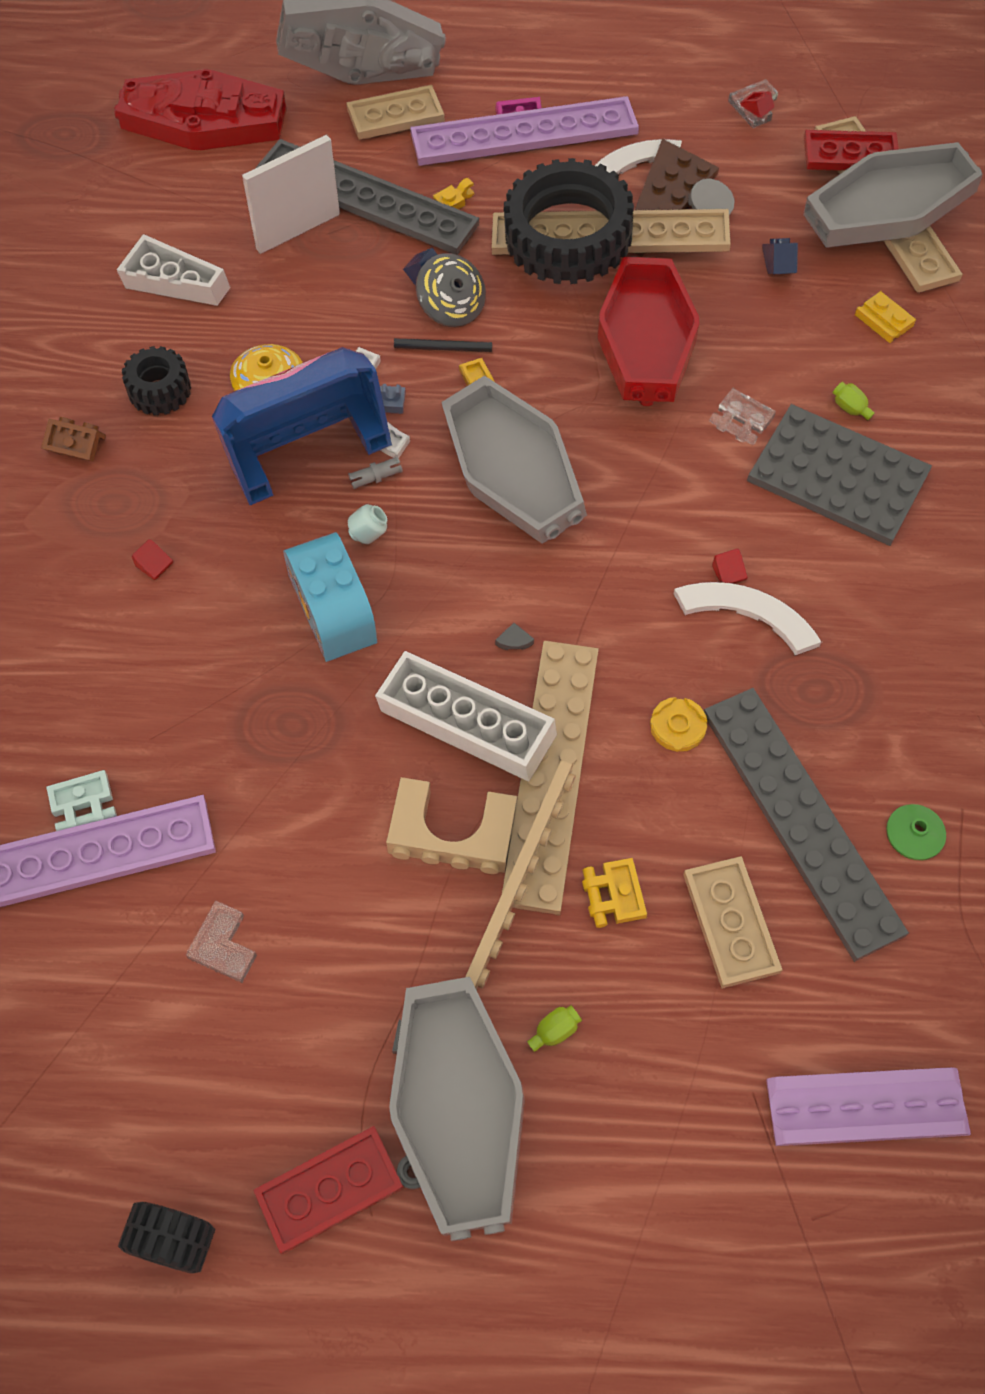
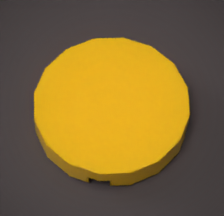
[650,697,707,752]

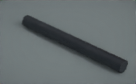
[394,338,492,352]

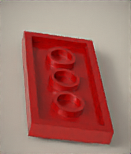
[804,130,899,171]
[253,1126,404,1255]

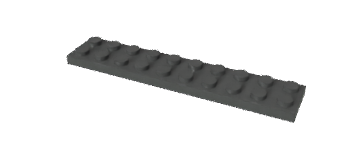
[256,139,479,255]
[704,688,909,962]

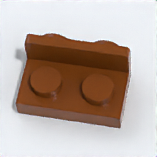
[41,417,106,462]

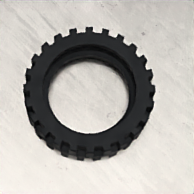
[504,158,634,284]

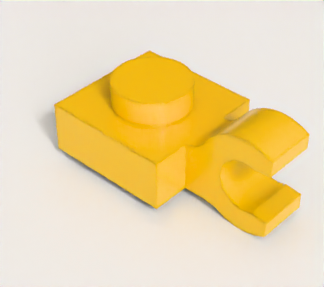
[433,178,474,209]

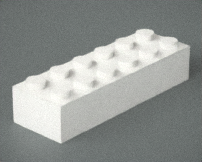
[375,651,557,782]

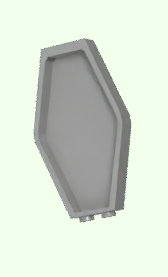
[276,0,446,84]
[804,142,983,247]
[441,376,587,544]
[389,977,525,1241]

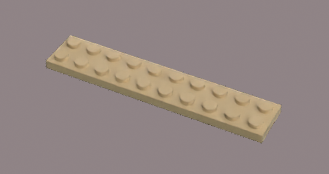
[815,116,963,293]
[492,209,730,255]
[502,641,599,915]

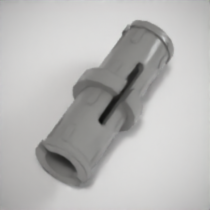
[348,456,403,489]

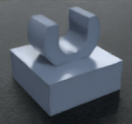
[380,384,406,414]

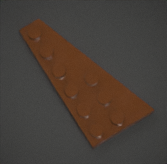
[635,138,719,257]

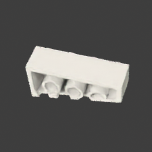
[117,234,230,306]

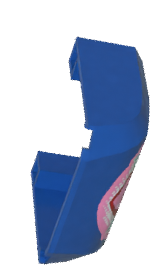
[212,347,392,505]

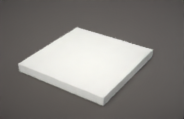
[242,135,340,254]

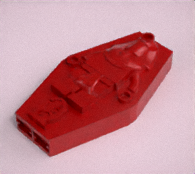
[114,69,287,150]
[598,257,699,406]

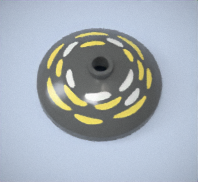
[416,253,486,327]

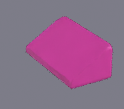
[495,97,542,115]

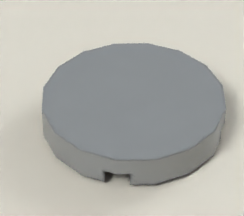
[688,179,735,215]

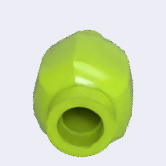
[832,382,875,420]
[527,1005,582,1052]

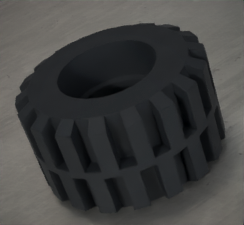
[122,346,191,416]
[118,1202,216,1274]

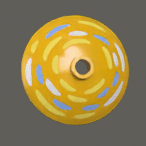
[230,344,303,391]

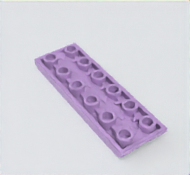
[766,1068,971,1146]

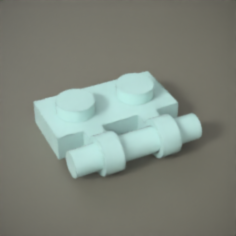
[46,770,117,831]

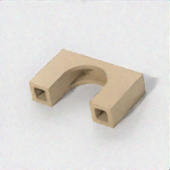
[386,777,517,874]

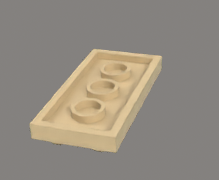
[347,85,445,140]
[683,856,782,988]

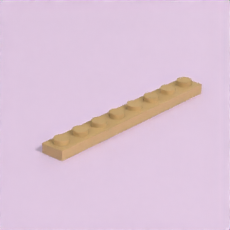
[466,760,576,990]

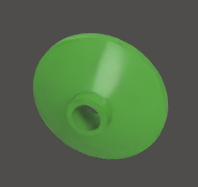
[886,804,946,860]

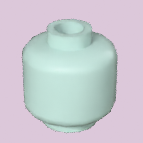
[348,504,387,544]

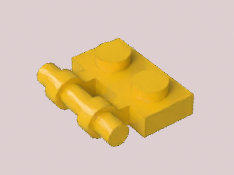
[582,858,647,928]

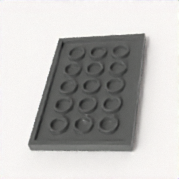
[747,404,932,546]

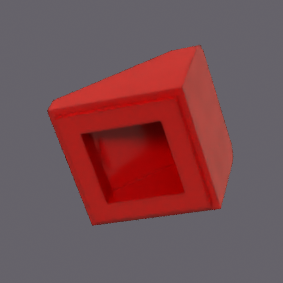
[740,91,774,117]
[132,539,173,580]
[712,548,748,584]

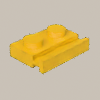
[854,291,916,343]

